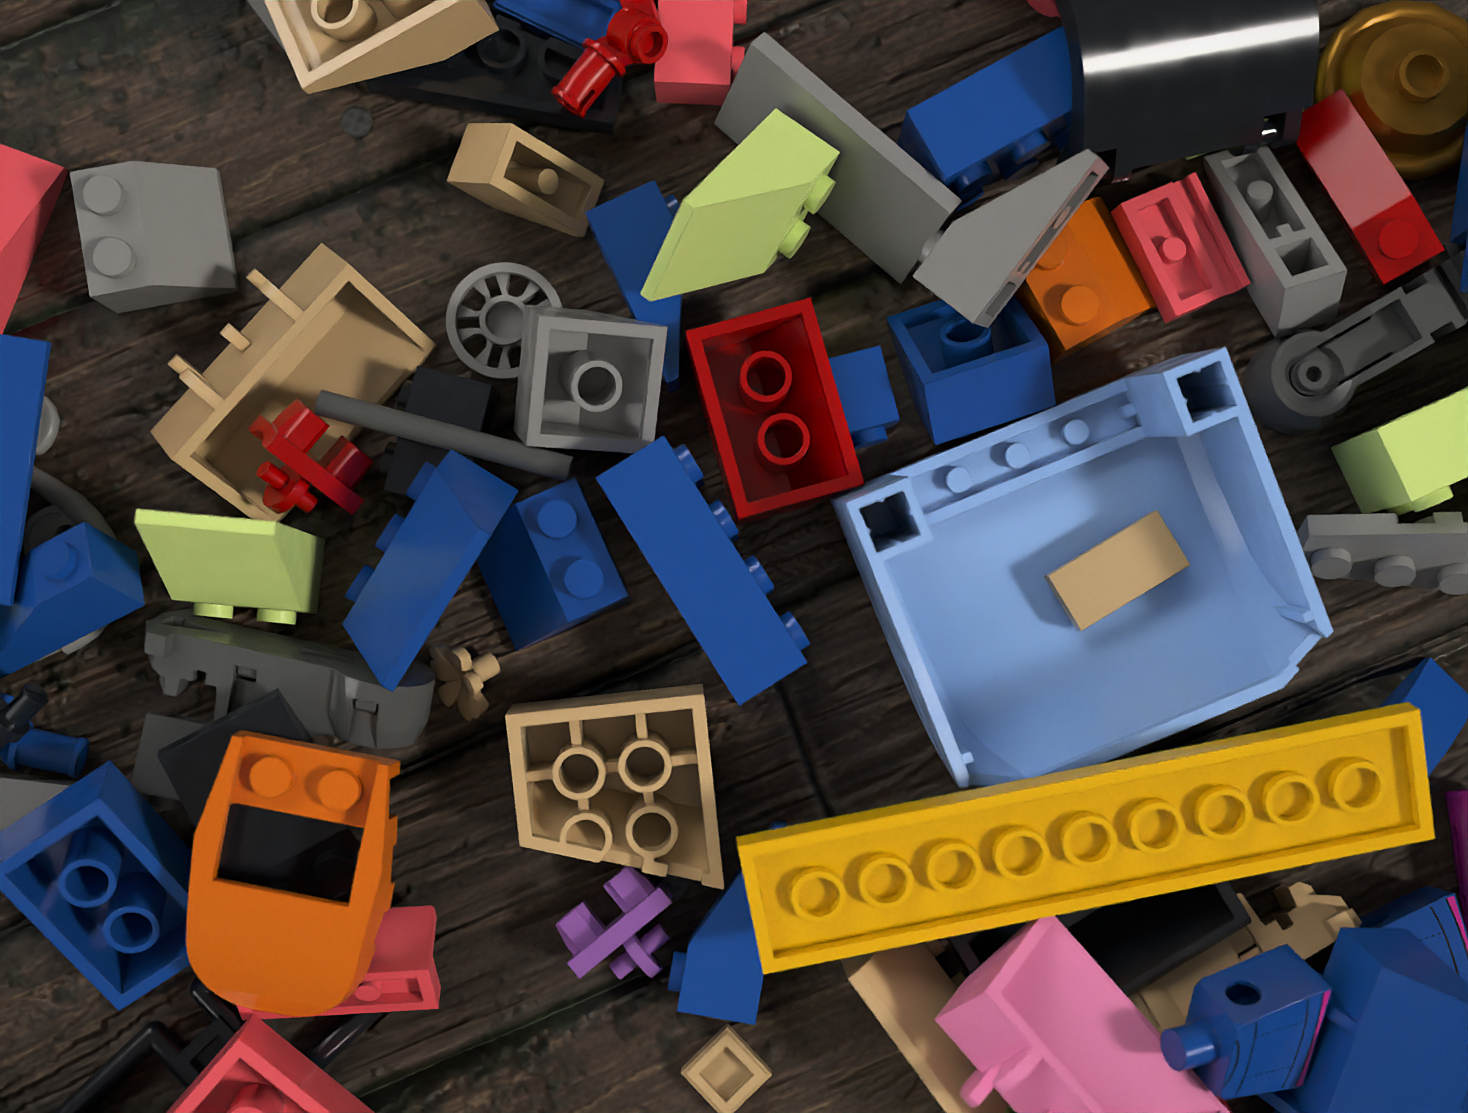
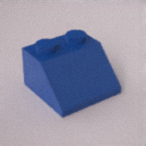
[886,294,1056,445]
[476,477,633,651]

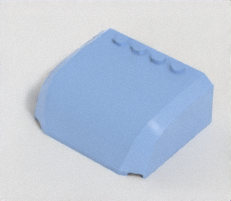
[830,347,1333,788]

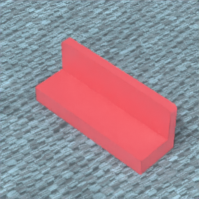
[236,905,441,1021]

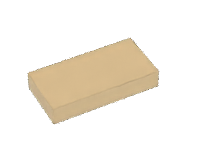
[1044,510,1190,631]

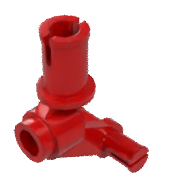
[550,0,668,119]

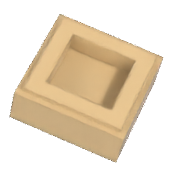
[681,1023,772,1113]

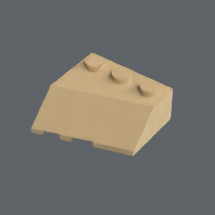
[505,684,724,889]

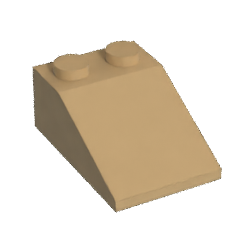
[264,0,499,94]

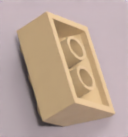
[840,939,1009,1113]

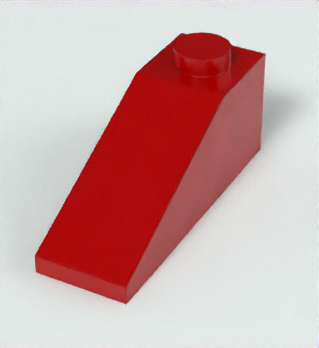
[1295,89,1445,285]

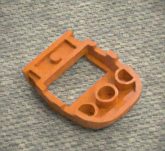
[186,730,400,1017]

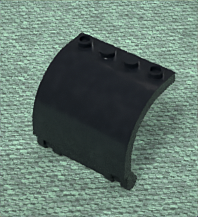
[1055,0,1319,185]

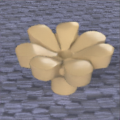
[429,644,500,721]

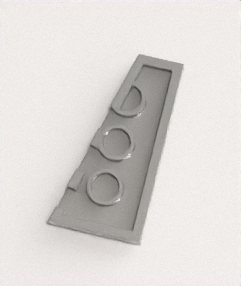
[1296,512,1468,595]

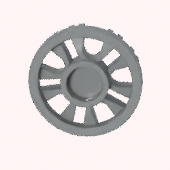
[446,262,562,381]

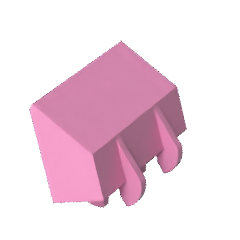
[935,916,1230,1113]

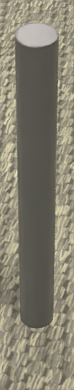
[315,390,574,482]

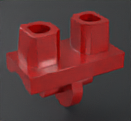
[247,399,374,515]

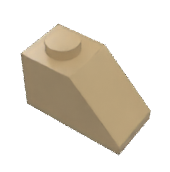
[446,123,605,237]

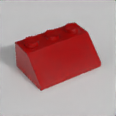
[685,297,864,527]

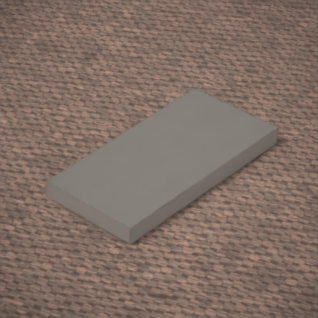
[714,32,962,284]

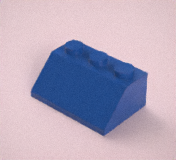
[343,449,519,692]

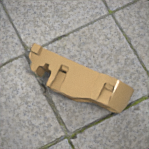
[1128,882,1362,1034]

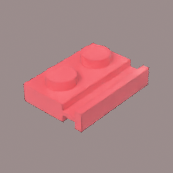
[1110,172,1251,324]

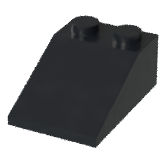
[158,688,364,900]

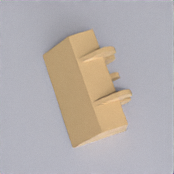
[150,243,438,523]

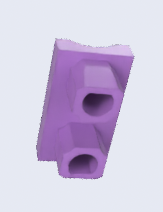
[555,866,674,980]

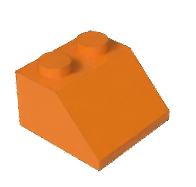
[1014,196,1157,365]

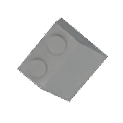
[70,161,239,313]
[513,305,668,453]

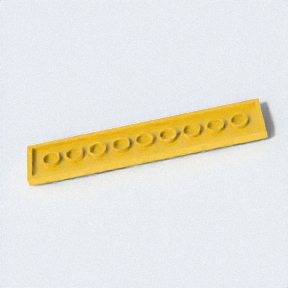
[736,702,1435,974]

